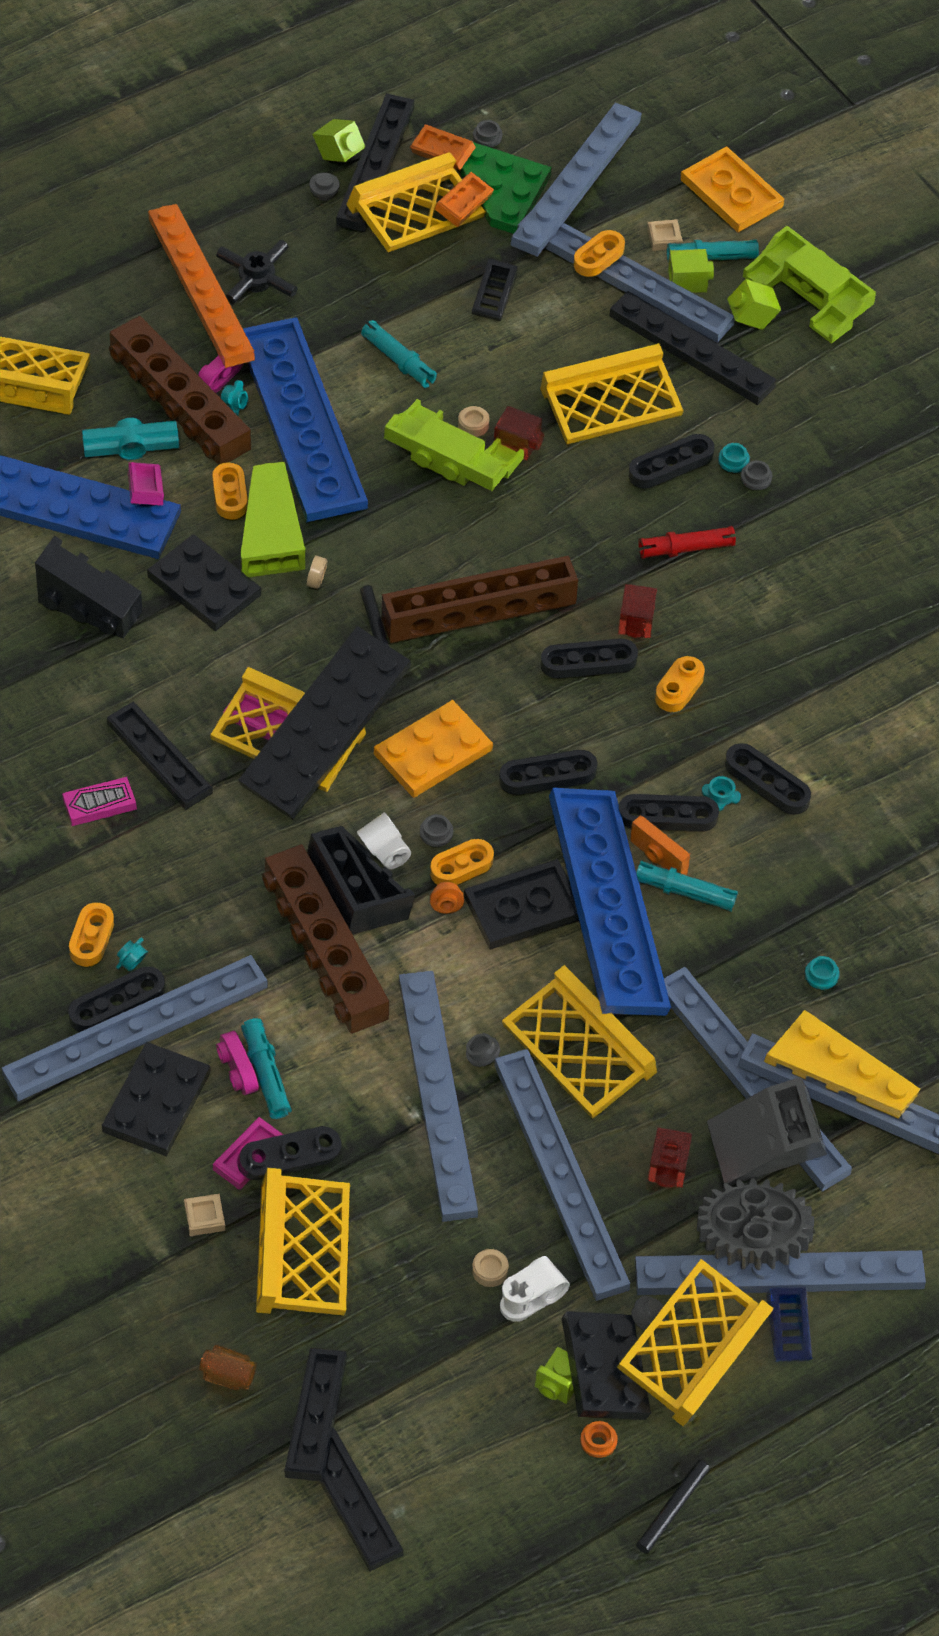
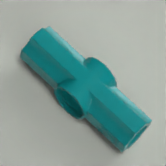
[82,418,179,460]

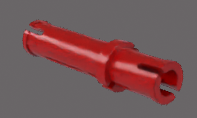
[638,526,736,559]

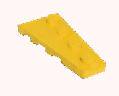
[764,1010,920,1119]

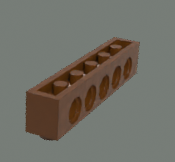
[109,316,251,465]
[381,555,578,643]
[262,844,389,1034]

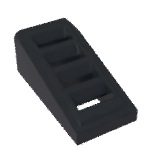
[472,259,518,321]

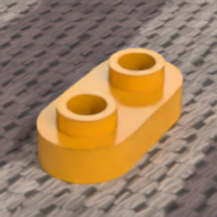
[574,230,625,277]
[212,462,248,520]
[655,656,705,712]
[430,839,494,885]
[69,903,114,967]

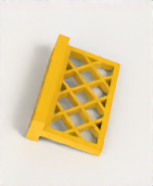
[346,152,486,252]
[0,337,90,415]
[540,344,683,445]
[210,667,366,792]
[502,965,657,1119]
[256,1168,350,1316]
[617,1259,774,1426]

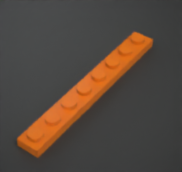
[148,204,255,368]

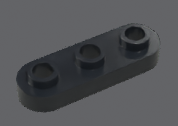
[628,434,714,488]
[540,638,638,678]
[725,743,811,815]
[499,750,598,795]
[619,794,719,831]
[69,966,165,1032]
[237,1126,341,1180]

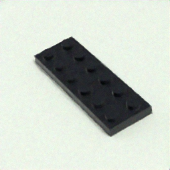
[238,626,411,820]

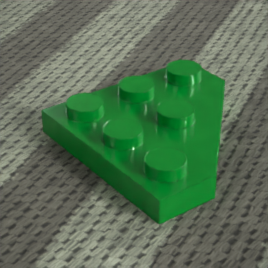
[459,142,552,234]

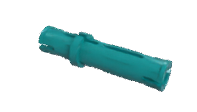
[666,239,759,263]
[361,320,437,388]
[636,860,738,912]
[241,1018,292,1119]

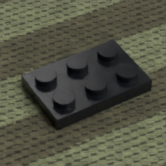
[147,534,261,632]
[464,859,579,950]
[102,1042,211,1157]
[561,1311,651,1420]

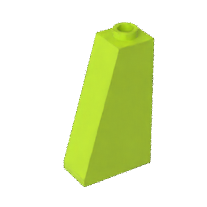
[241,462,305,577]

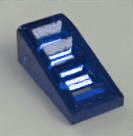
[766,1287,812,1362]

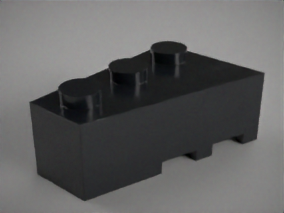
[35,535,142,639]
[307,826,415,935]

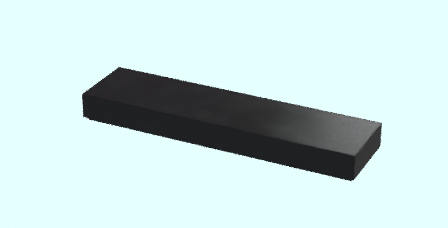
[107,701,213,810]
[284,1348,347,1482]
[319,1428,404,1571]

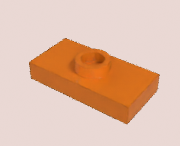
[410,124,476,170]
[434,172,494,227]
[630,815,690,875]

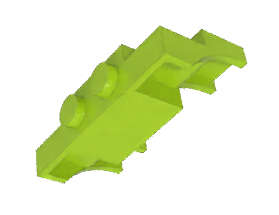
[743,226,876,344]
[384,399,524,491]

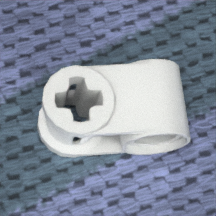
[357,812,411,869]
[500,1256,570,1322]

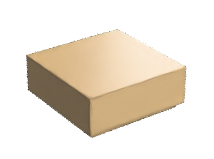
[647,219,683,251]
[184,1194,225,1236]

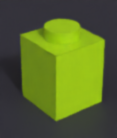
[312,119,366,162]
[668,249,714,293]
[727,279,781,330]

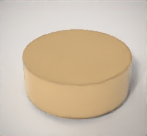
[458,406,489,437]
[306,555,328,589]
[472,1249,509,1287]

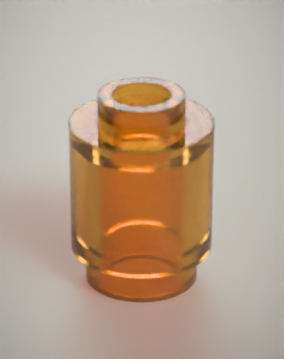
[199,1345,257,1391]

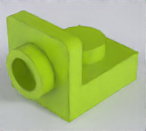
[535,1347,574,1404]

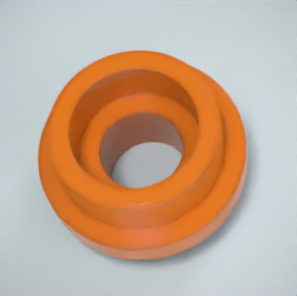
[430,882,464,914]
[580,1421,618,1458]

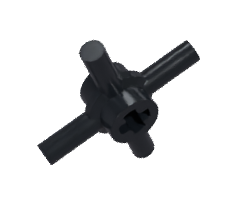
[216,240,298,304]

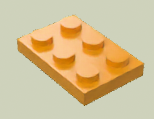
[681,146,784,233]
[374,700,493,798]

